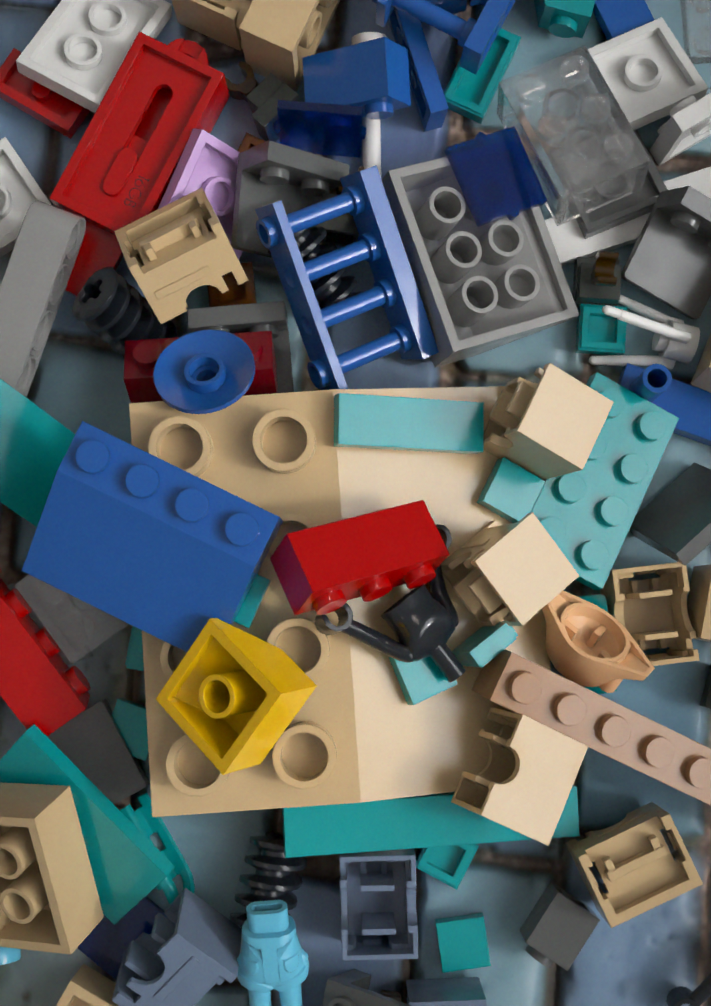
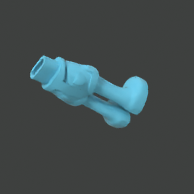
[237,900,309,1006]

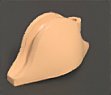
[542,590,655,693]

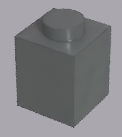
[520,881,600,971]

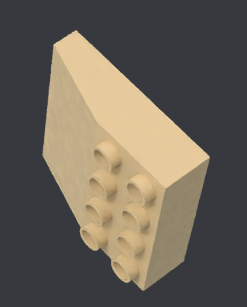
[129,386,551,817]

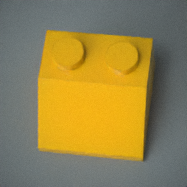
[156,618,317,775]

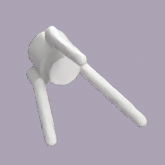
[589,294,700,370]

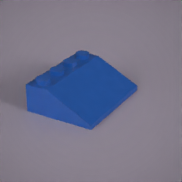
[21,421,283,652]

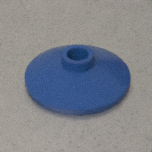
[153,330,255,414]

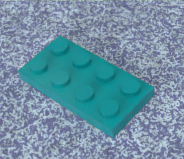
[531,372,679,590]

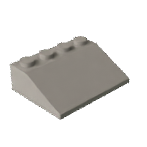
[382,140,579,368]

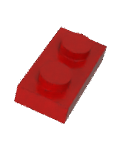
[0,48,90,139]

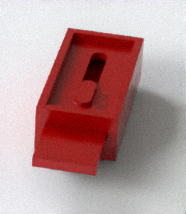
[49,31,230,297]

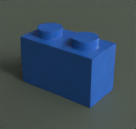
[302,37,411,128]

